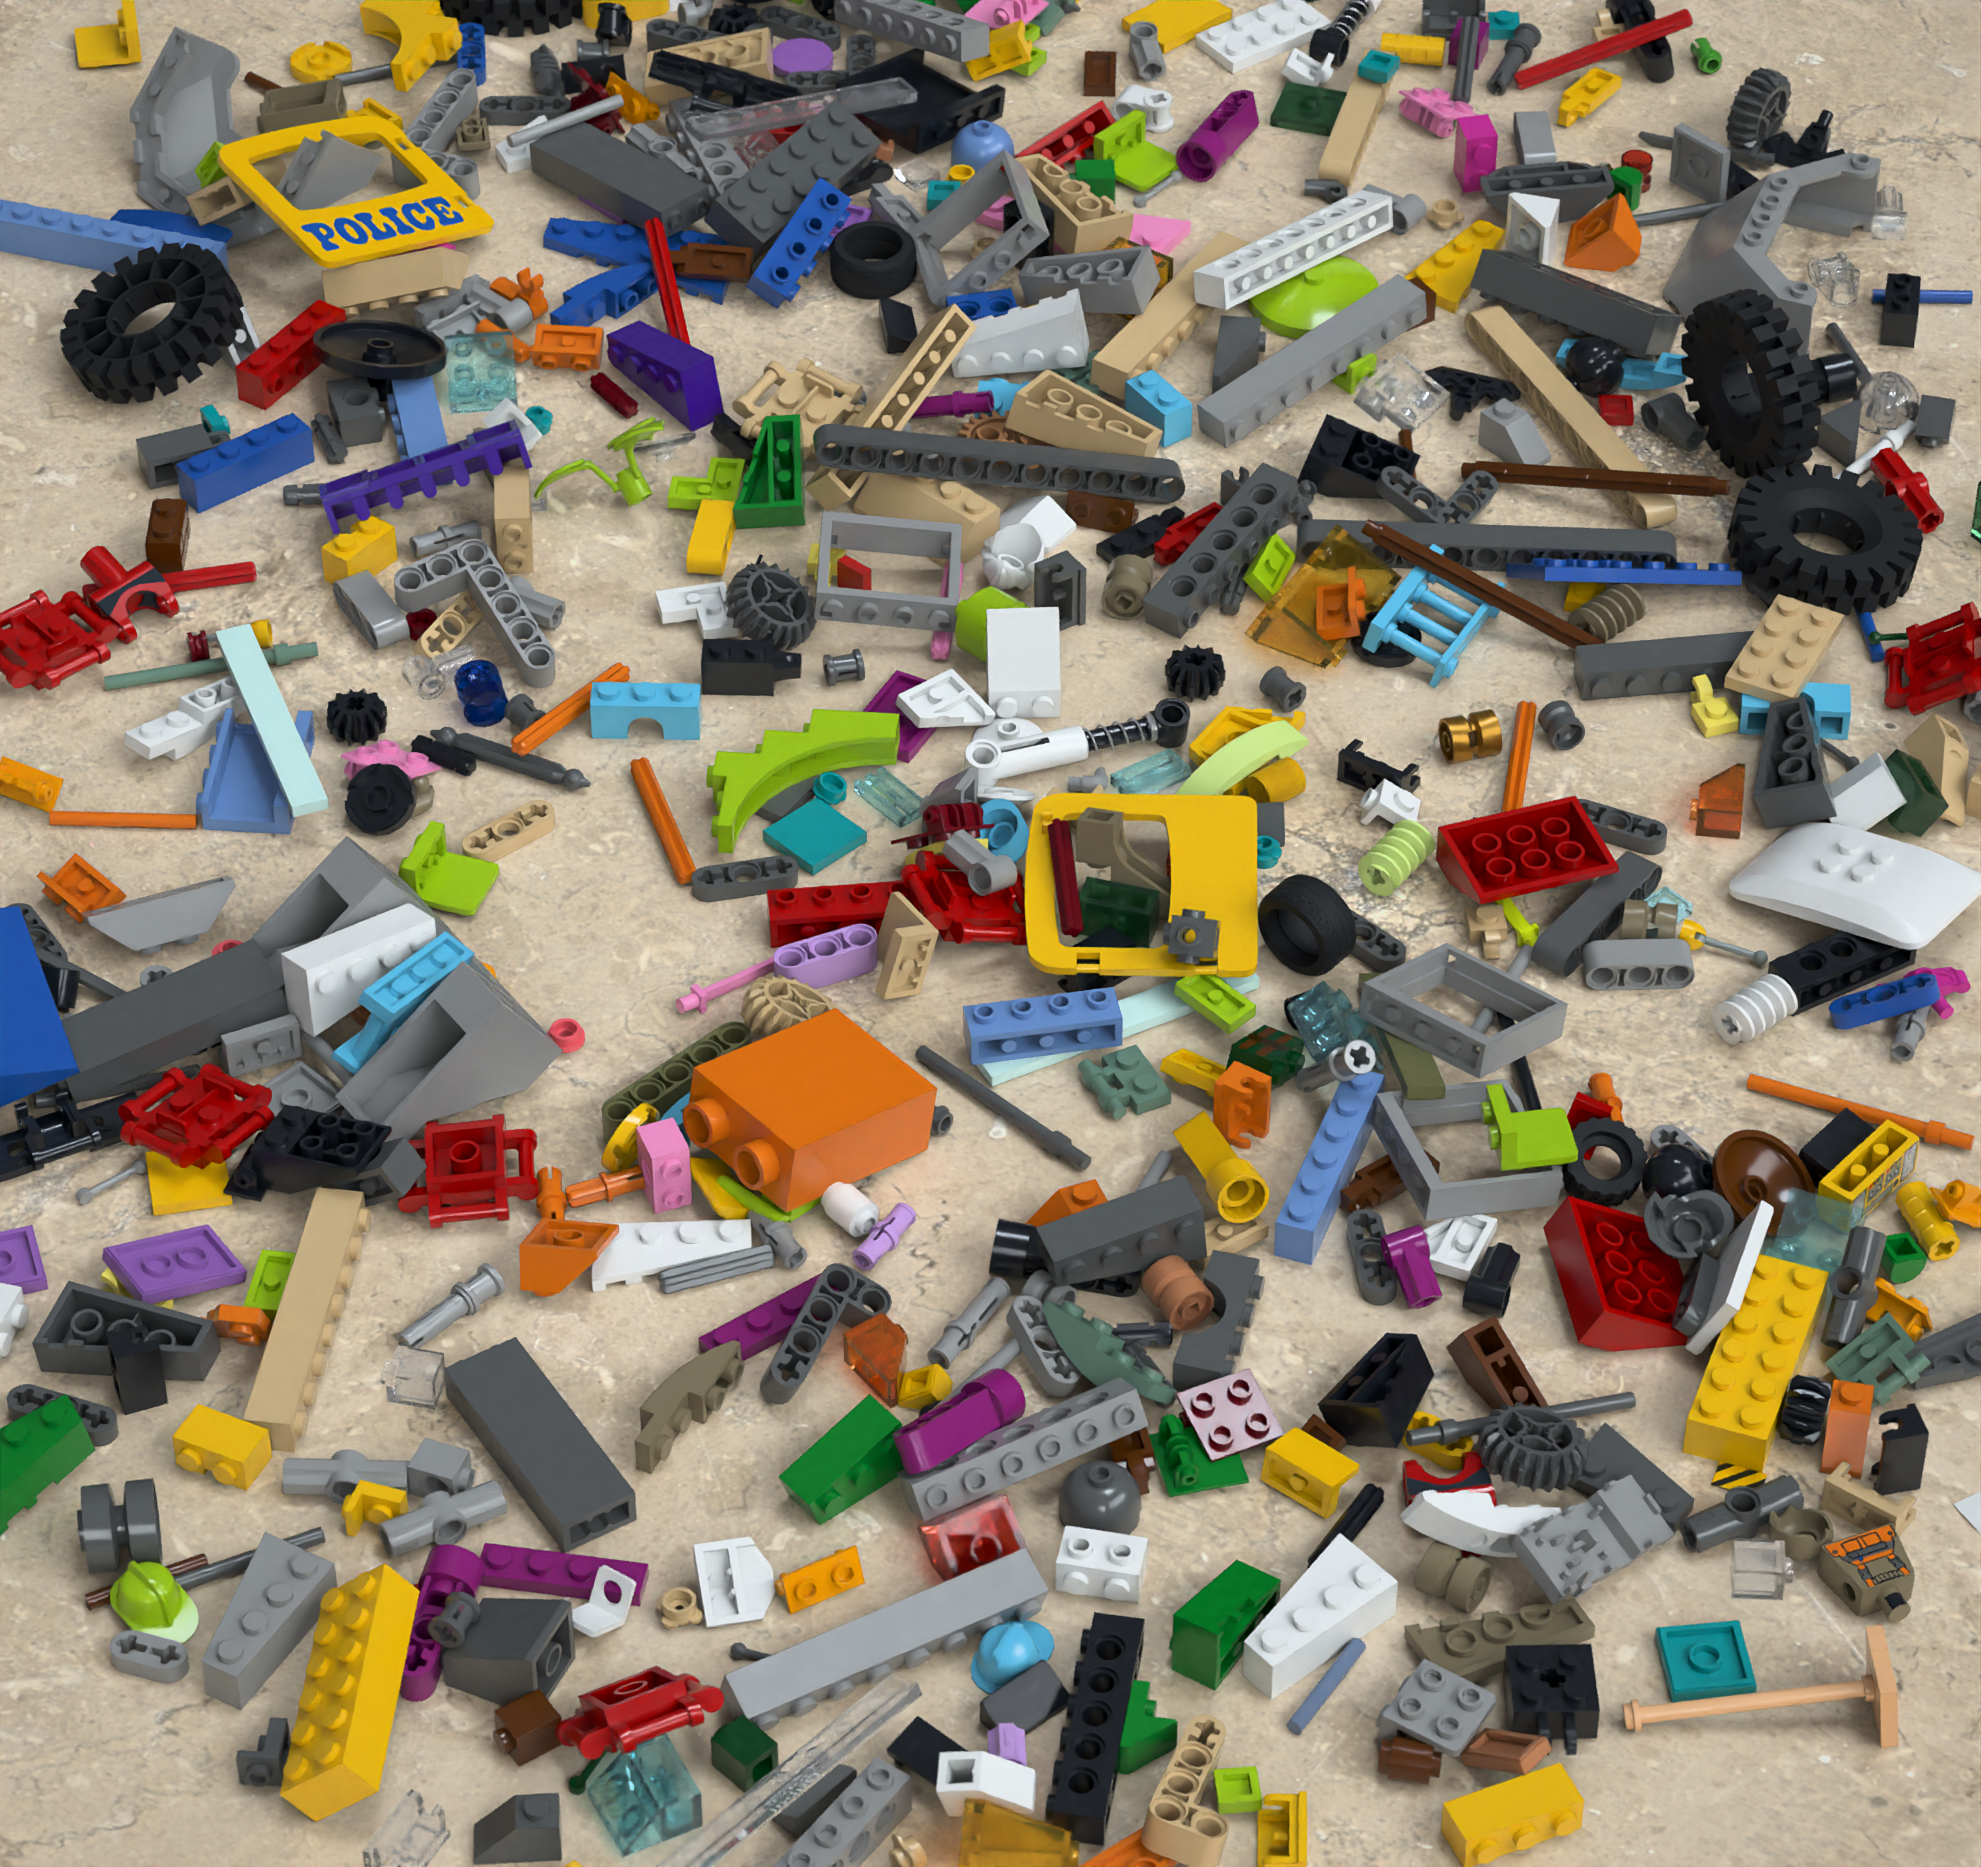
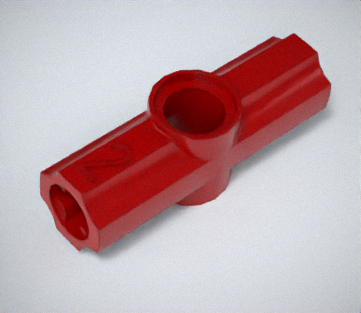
[1870,447,1944,534]

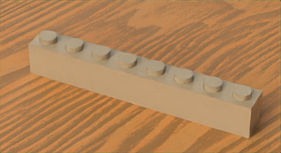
[1089,231,1251,400]
[804,303,977,511]
[242,1187,371,1452]

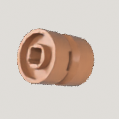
[1141,1255,1214,1331]

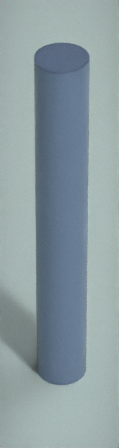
[1287,1638,1366,1735]

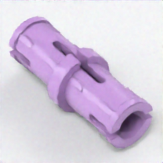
[852,1203,916,1271]

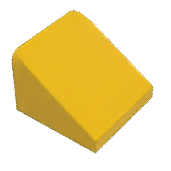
[897,1363,953,1409]

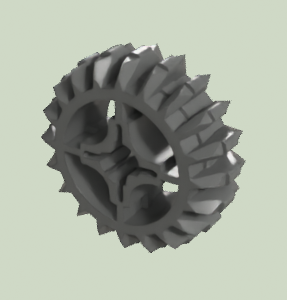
[1726,67,1791,151]
[723,561,817,651]
[1477,1402,1589,1493]

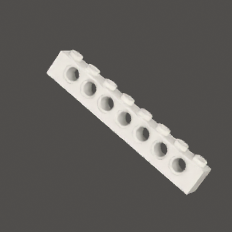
[1193,190,1393,310]

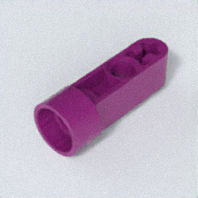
[1176,90,1260,182]
[892,1368,1026,1475]
[399,1544,485,1702]

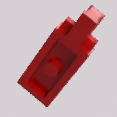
[1153,502,1223,566]

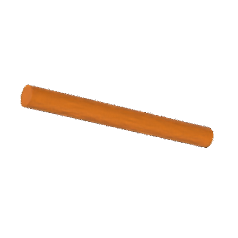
[49,811,198,829]

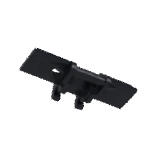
[648,50,802,126]
[0,1088,138,1183]

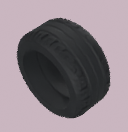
[830,221,916,300]
[1258,874,1357,976]

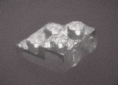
[1353,352,1451,434]

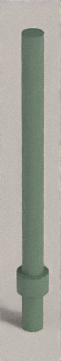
[104,642,318,691]

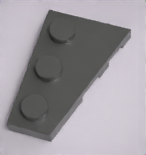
[1567,1422,1694,1534]

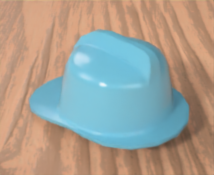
[980,798,1029,863]
[970,1620,1054,1694]

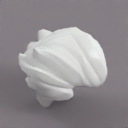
[981,523,1045,591]

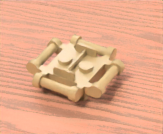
[732,357,864,462]

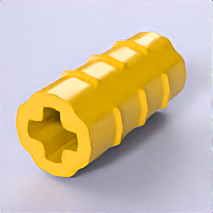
[1380,32,1446,66]
[1895,1181,1961,1261]

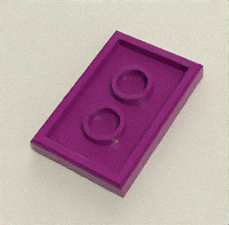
[862,670,938,763]

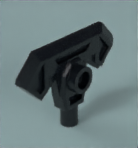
[1762,110,1845,168]
[1423,366,1521,421]

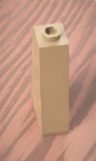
[186,155,287,226]

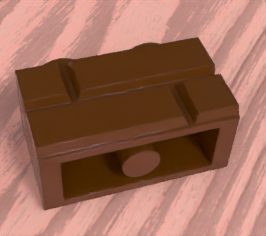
[145,498,191,574]

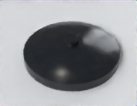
[312,320,448,380]

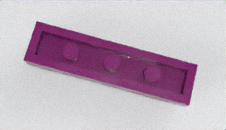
[698,1273,839,1361]
[480,1543,649,1606]

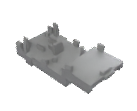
[1509,1474,1675,1605]

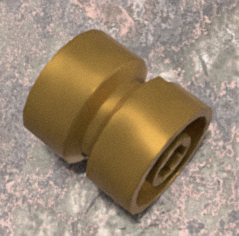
[1438,709,1502,764]

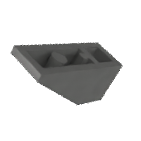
[1212,315,1267,394]

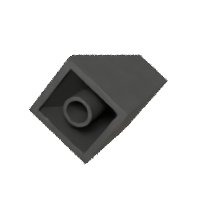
[440,1598,576,1706]

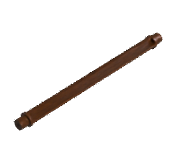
[1461,461,1730,497]
[1361,519,1606,650]

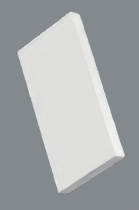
[1685,1200,1774,1355]

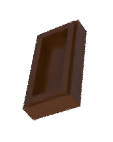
[1084,51,1116,97]

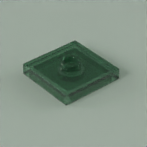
[1270,82,1347,136]

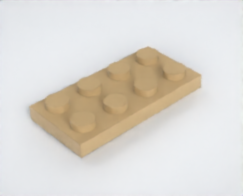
[1724,594,1845,703]

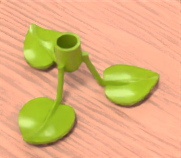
[534,417,666,507]

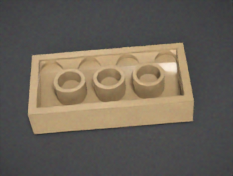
[644,27,773,107]

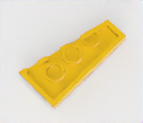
[1404,218,1506,314]

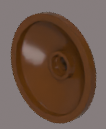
[1712,1129,1816,1239]

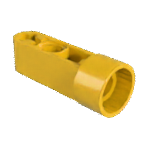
[1172,1110,1269,1223]

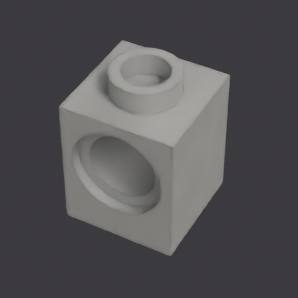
[407,1438,475,1498]

